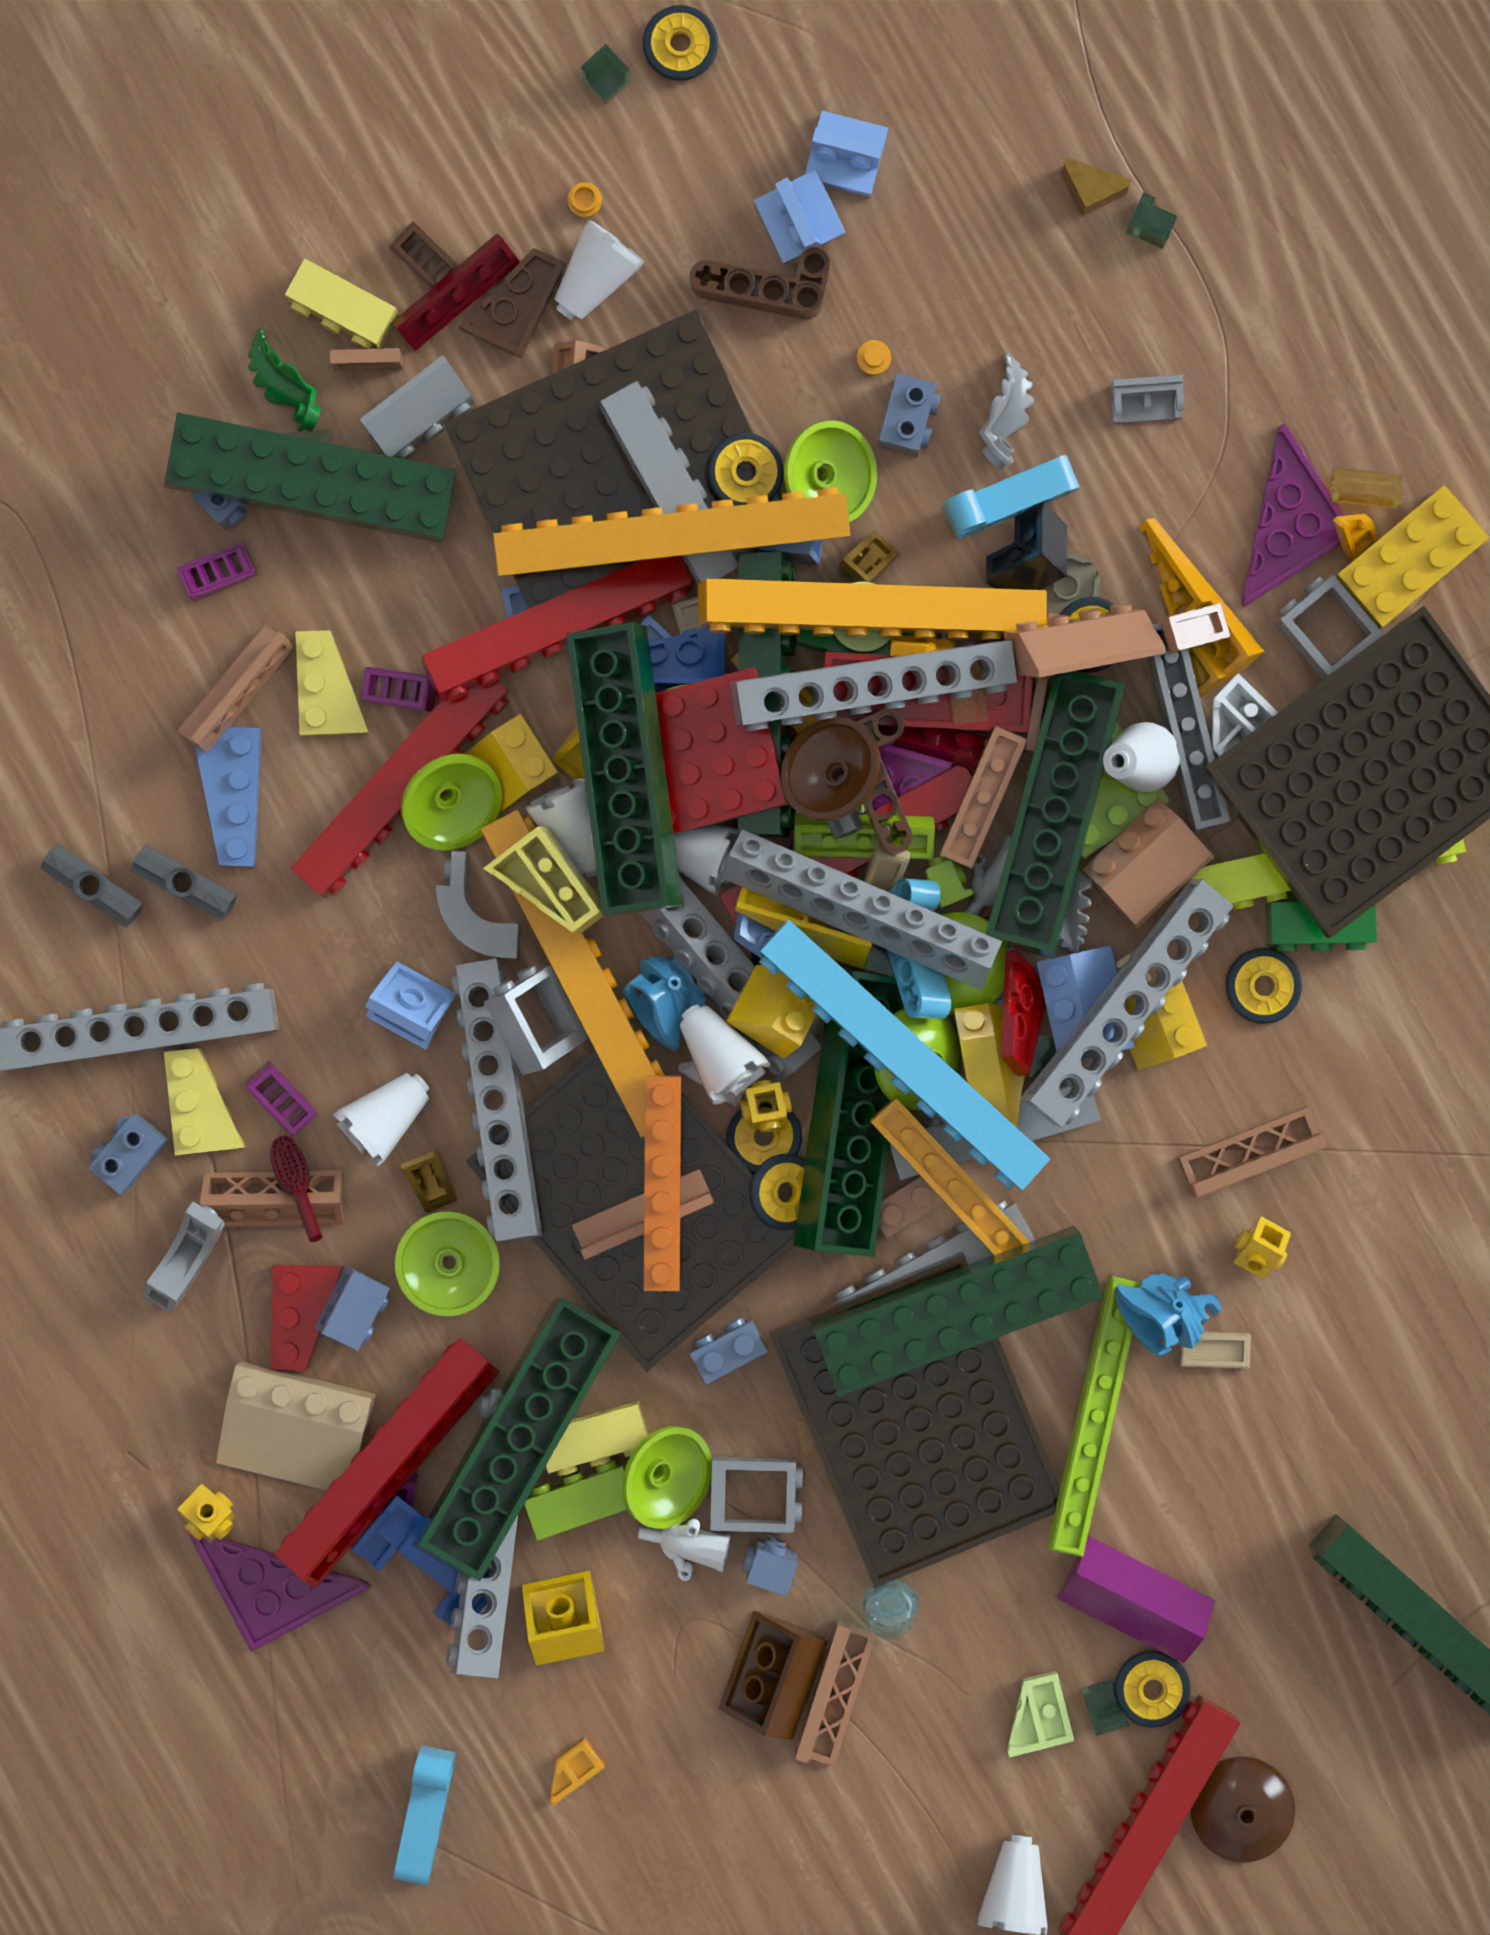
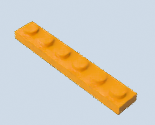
[870,1097,1030,1255]

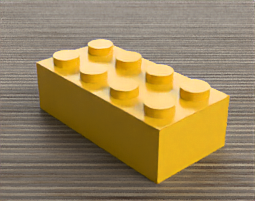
[1335,484,1490,629]

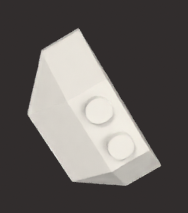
[1211,673,1278,757]

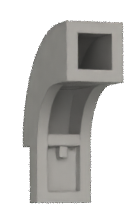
[436,851,520,959]
[142,1202,225,1314]

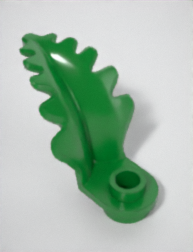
[248,328,321,432]

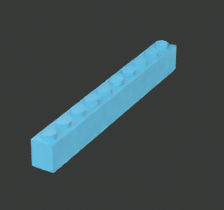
[757,920,1050,1191]

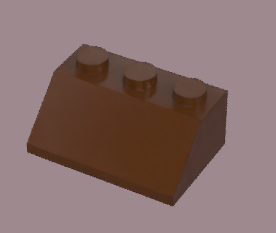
[718,1611,828,1740]

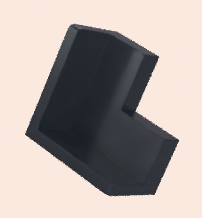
[986,502,1067,590]

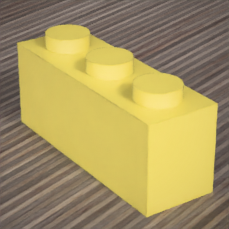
[285,258,400,349]
[546,1400,648,1476]

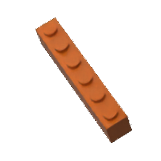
[644,1075,681,1291]

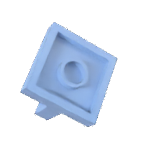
[805,111,888,198]
[754,169,846,265]
[365,961,456,1050]

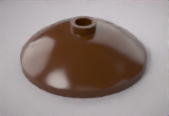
[781,717,880,821]
[1190,1756,1295,1862]

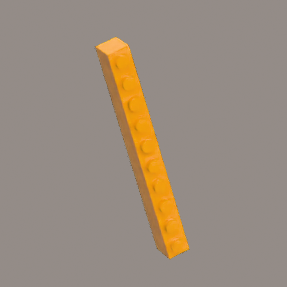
[493,487,851,576]
[698,579,1047,641]
[481,809,682,1139]

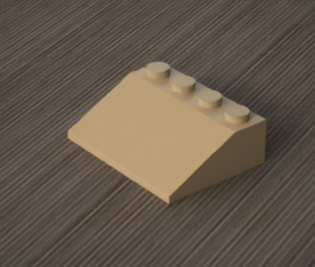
[216,1361,376,1490]

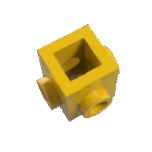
[740,1080,792,1133]
[1233,1216,1291,1280]
[177,1483,235,1544]

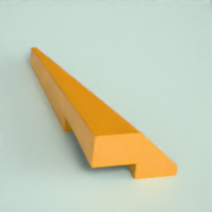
[1139,518,1265,697]

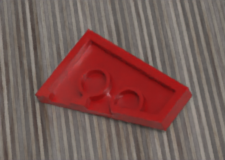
[1001,949,1046,1076]
[271,1264,344,1370]

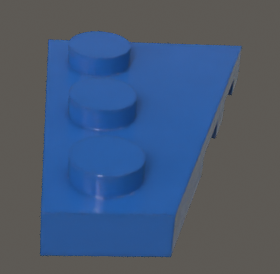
[649,627,725,688]

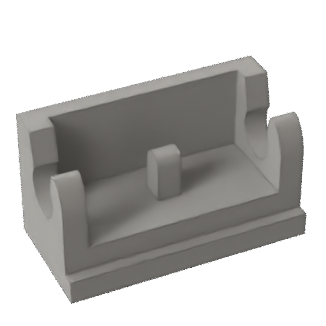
[1109,375,1184,424]

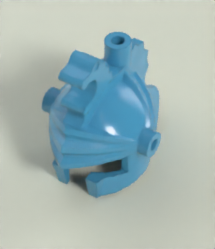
[622,954,706,1050]
[1114,1273,1222,1357]

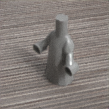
[964,835,1011,916]

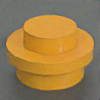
[567,182,602,218]
[857,340,891,375]

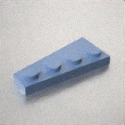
[195,727,262,867]

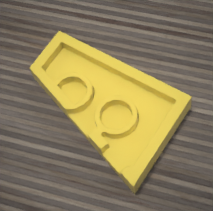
[296,630,370,736]
[164,1048,246,1155]

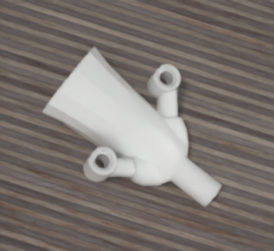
[638,1519,731,1581]

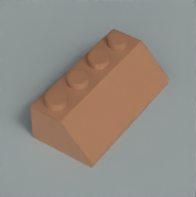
[1004,603,1166,677]

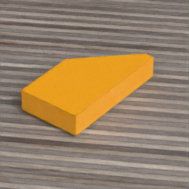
[1333,514,1378,560]
[889,635,955,656]
[550,1737,605,1806]

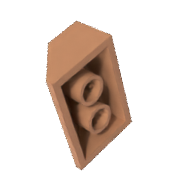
[1082,799,1214,928]

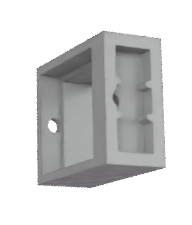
[1275,575,1384,680]
[484,965,589,1076]
[710,1456,803,1533]

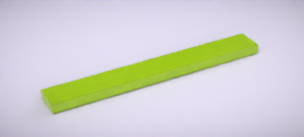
[1047,1275,1141,1557]

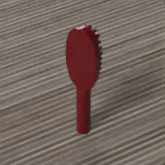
[270,1135,323,1242]

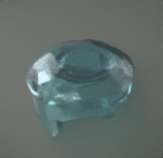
[863,1579,918,1640]

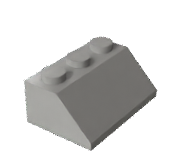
[359,355,474,460]

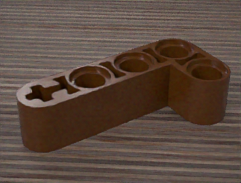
[690,247,830,319]
[856,709,912,855]

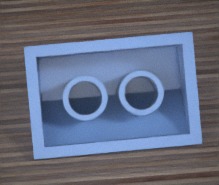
[1037,945,1135,1060]

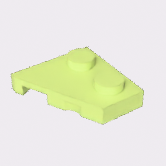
[1007,1671,1074,1758]

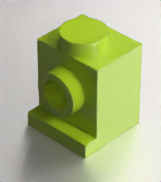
[924,856,974,909]

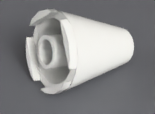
[554,220,645,321]
[1103,722,1180,792]
[525,777,597,878]
[674,825,739,895]
[679,1004,770,1105]
[332,1073,430,1167]
[977,1835,1048,1935]

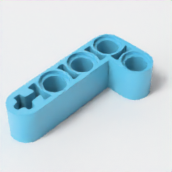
[942,455,1080,540]
[886,878,951,1019]
[393,1745,456,1886]

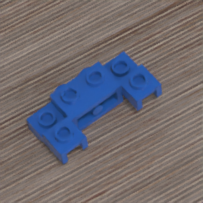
[351,1494,492,1626]

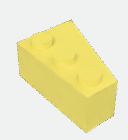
[483,826,605,933]

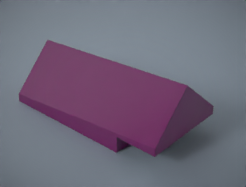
[1057,1536,1215,1663]

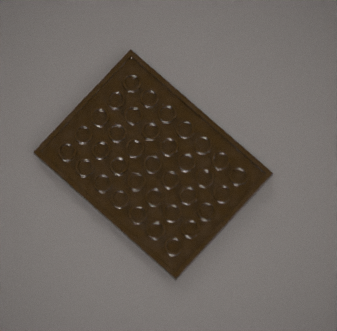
[443,309,782,609]
[1202,606,1490,939]
[466,1050,796,1372]
[769,1251,1060,1588]

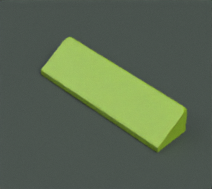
[794,814,935,859]

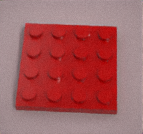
[655,667,789,835]

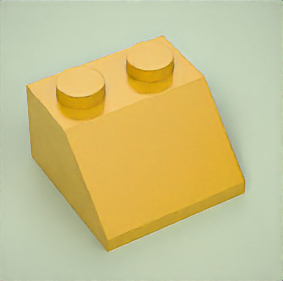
[465,713,560,812]
[726,965,816,1059]
[1125,981,1207,1071]
[522,1571,605,1666]

